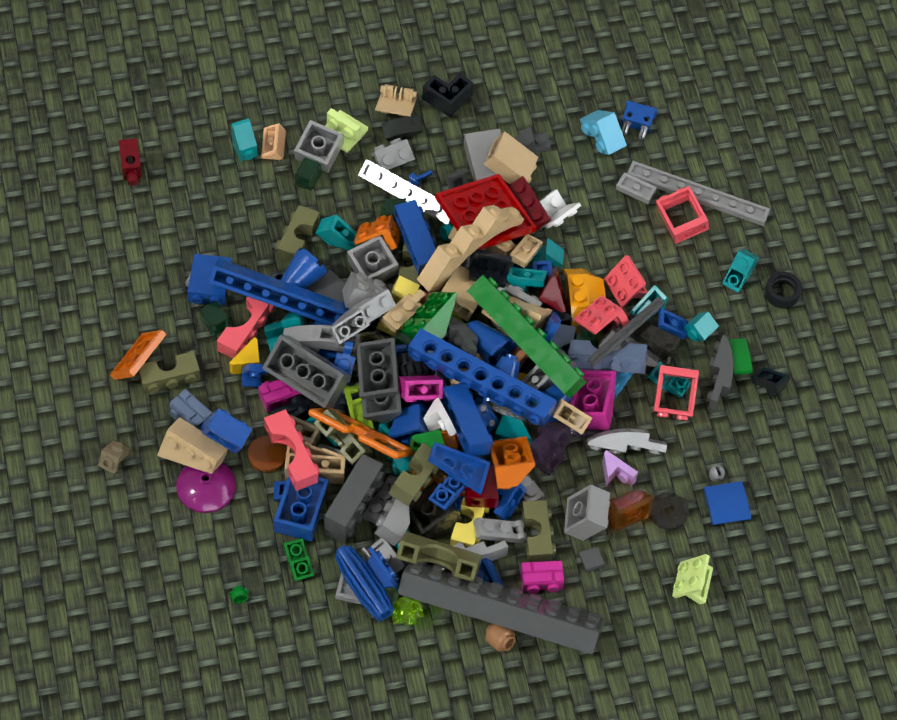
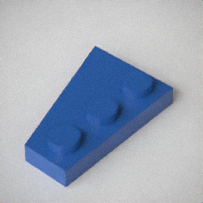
[428,442,491,495]

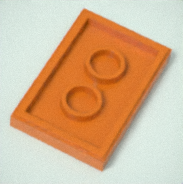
[110,330,166,380]

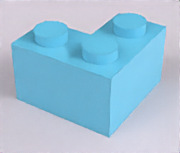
[580,110,627,155]

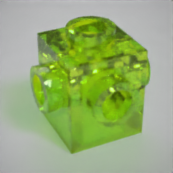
[391,596,424,626]

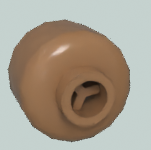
[485,624,516,652]

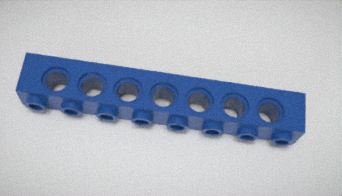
[408,328,556,427]

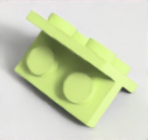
[325,108,368,153]
[672,554,713,604]

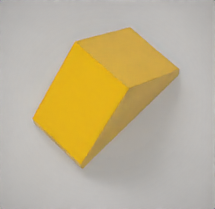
[229,337,260,374]

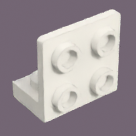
[539,189,581,229]

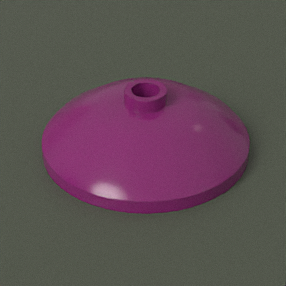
[176,463,236,513]

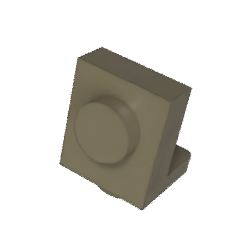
[98,440,130,473]

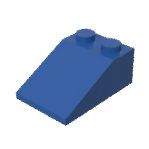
[273,476,329,542]

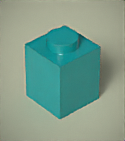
[684,311,719,342]

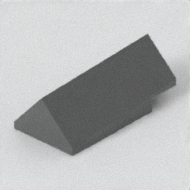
[356,338,402,424]

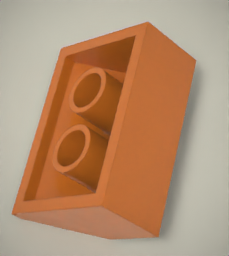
[489,436,535,489]

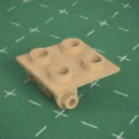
[375,84,417,117]

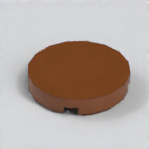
[248,436,287,473]

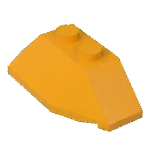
[564,268,606,335]

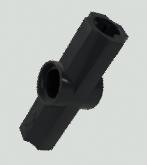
[271,395,323,420]

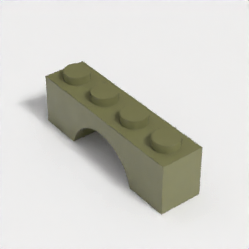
[396,532,483,582]

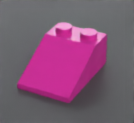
[570,370,617,430]

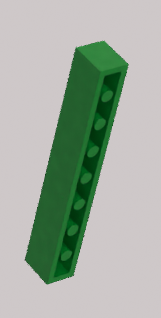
[467,275,587,398]

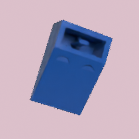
[200,409,252,454]

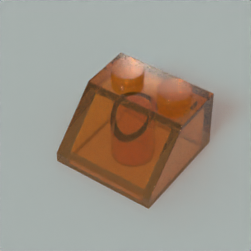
[608,489,653,532]

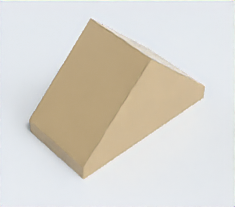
[551,399,592,434]

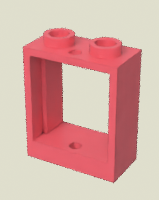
[656,186,709,244]
[653,365,699,421]

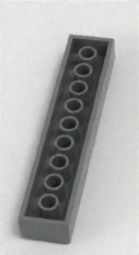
[397,562,605,655]

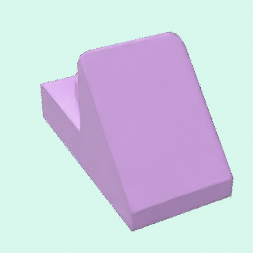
[602,450,638,487]

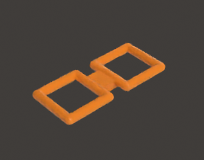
[308,408,415,459]

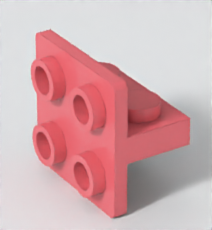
[604,255,648,307]

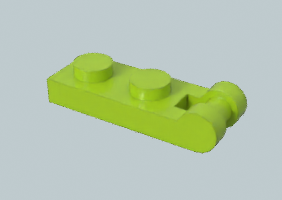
[343,382,374,430]

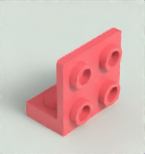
[574,296,630,334]

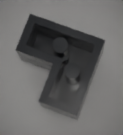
[422,73,474,117]

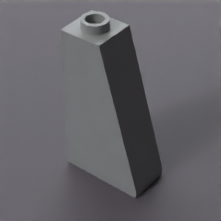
[464,129,501,182]

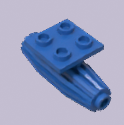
[335,545,400,621]

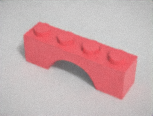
[217,297,276,358]
[264,409,320,491]

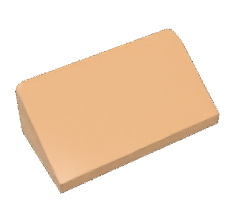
[261,123,286,160]

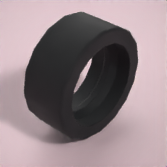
[765,271,802,309]

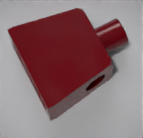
[118,138,142,186]
[459,465,499,508]

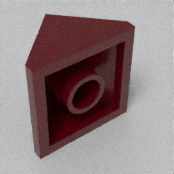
[539,267,567,313]

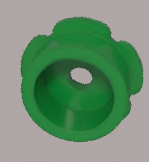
[229,586,249,604]

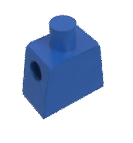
[389,400,429,445]

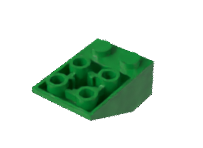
[400,292,457,344]

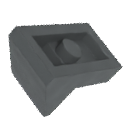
[514,127,551,153]

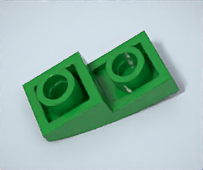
[728,338,753,375]
[283,538,314,581]

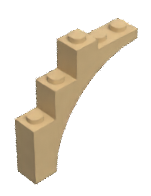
[417,205,524,292]

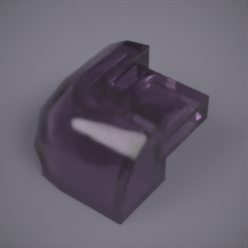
[531,422,570,476]

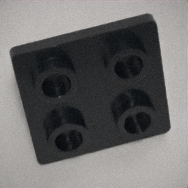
[468,249,512,288]

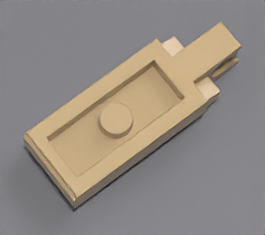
[381,289,426,333]

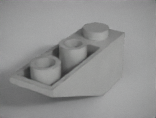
[374,495,410,546]

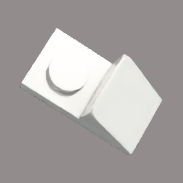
[424,398,457,436]

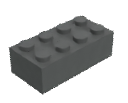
[262,335,352,409]
[324,454,385,545]

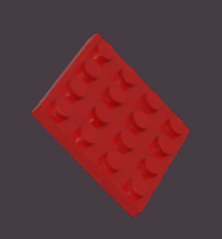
[435,174,537,250]

